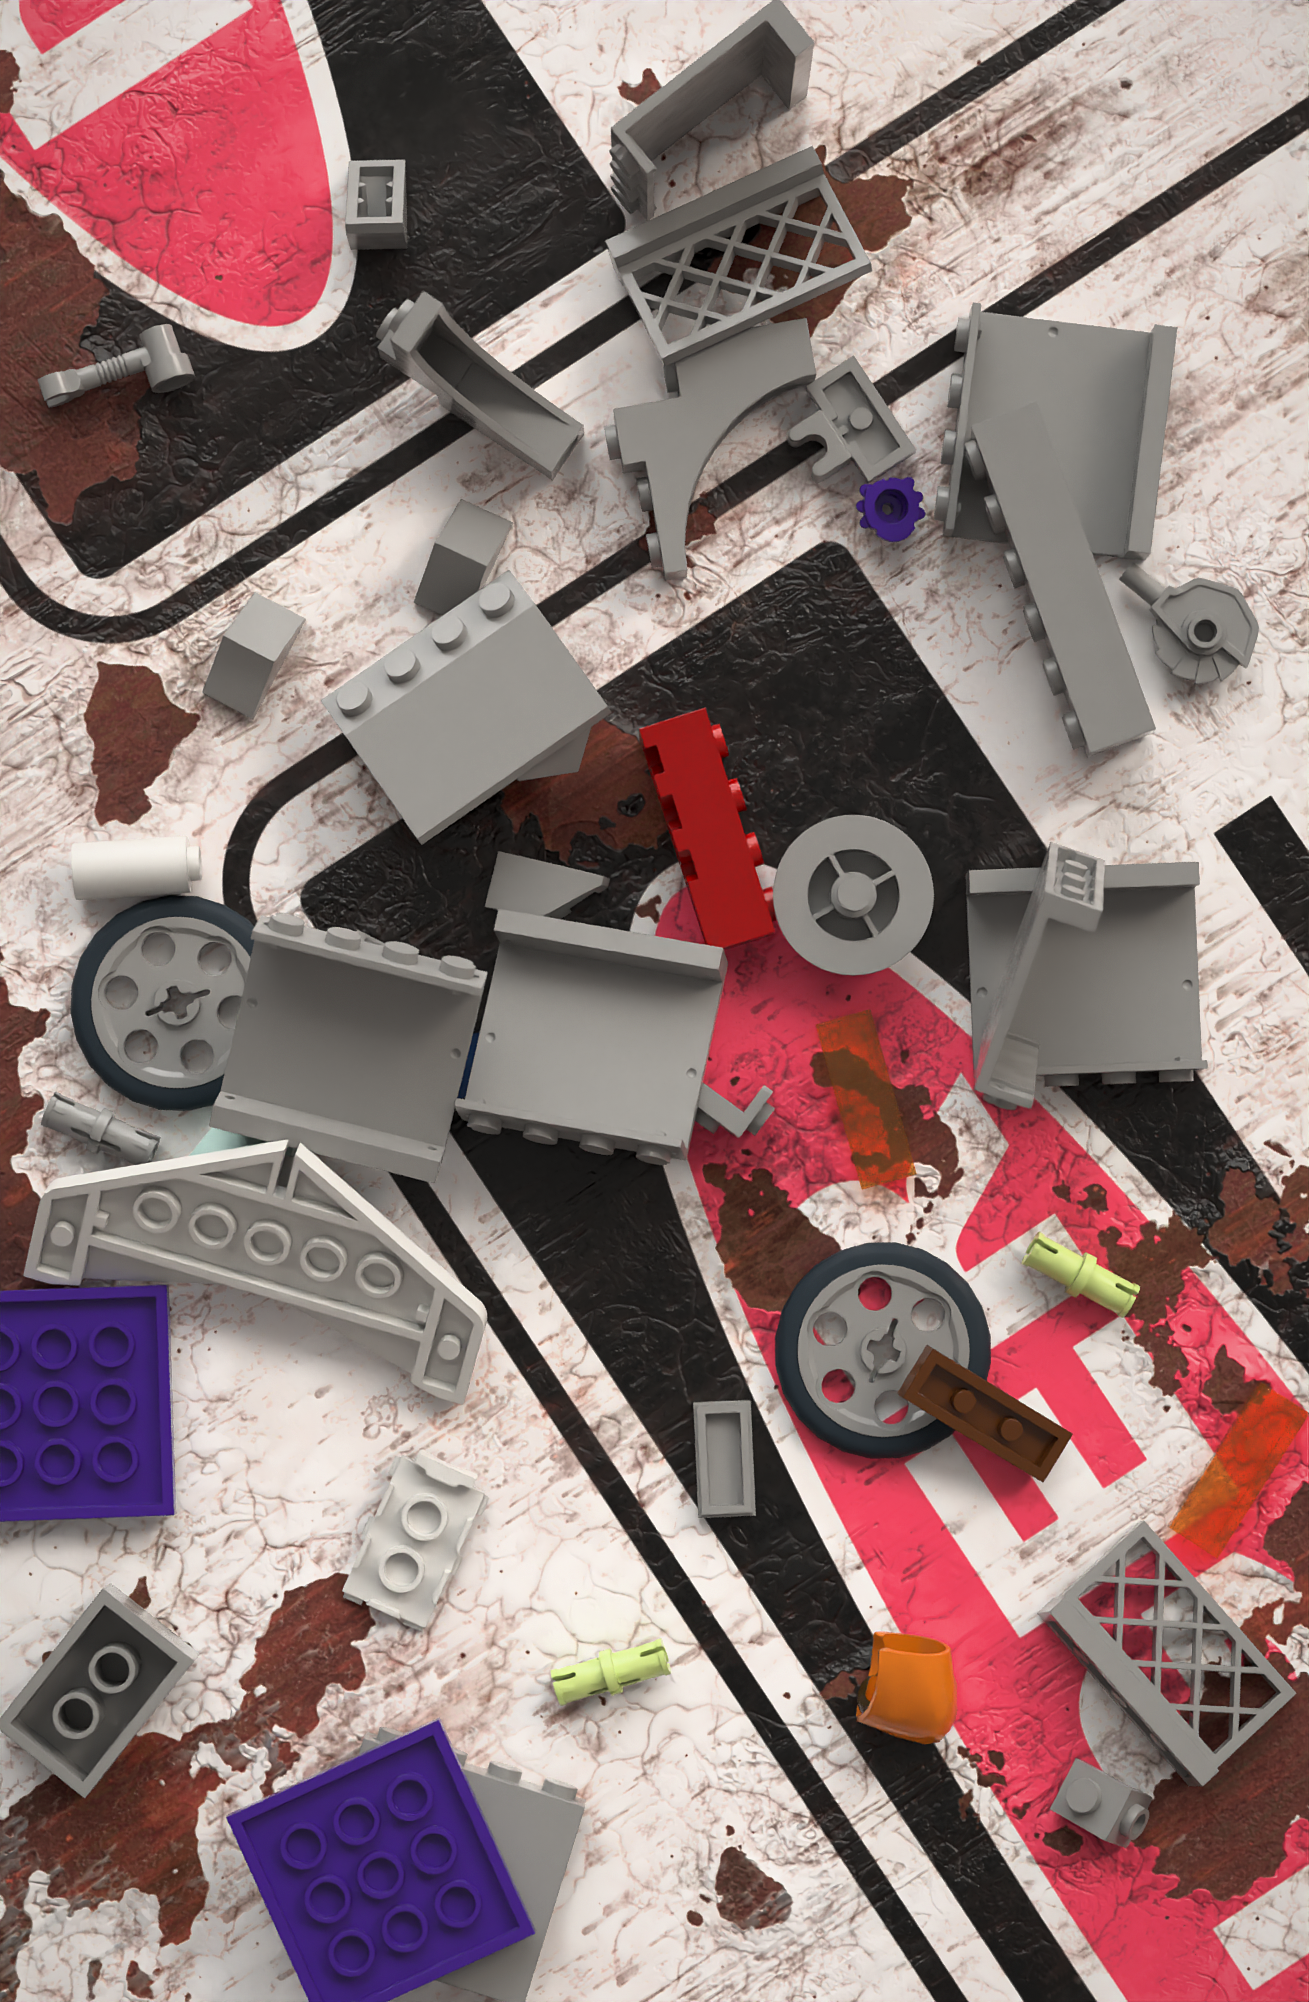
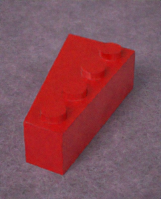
[639,708,777,951]

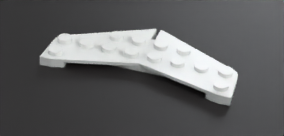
[23,1139,487,1405]

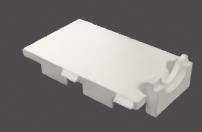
[342,1449,490,1632]

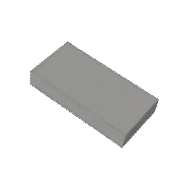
[693,1400,756,1518]

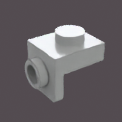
[695,1083,775,1139]
[1050,1758,1152,1848]

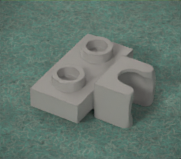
[786,355,916,484]

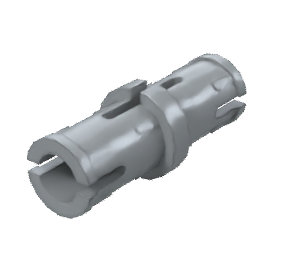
[41,1092,161,1165]

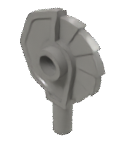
[1119,562,1259,685]

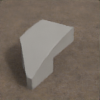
[485,851,610,919]

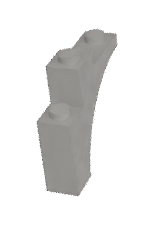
[376,291,584,481]
[604,318,816,581]

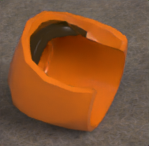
[856,1631,958,1744]

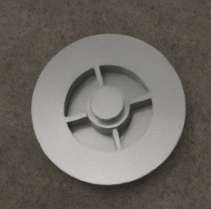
[773,815,934,976]

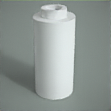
[71,836,202,900]

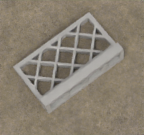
[605,146,872,367]
[1037,1520,1296,1787]

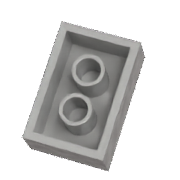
[0,1583,200,1798]

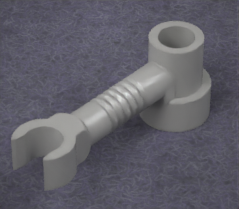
[38,324,195,407]

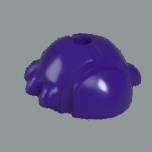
[856,477,926,543]

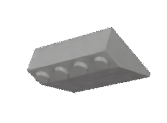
[321,570,612,845]

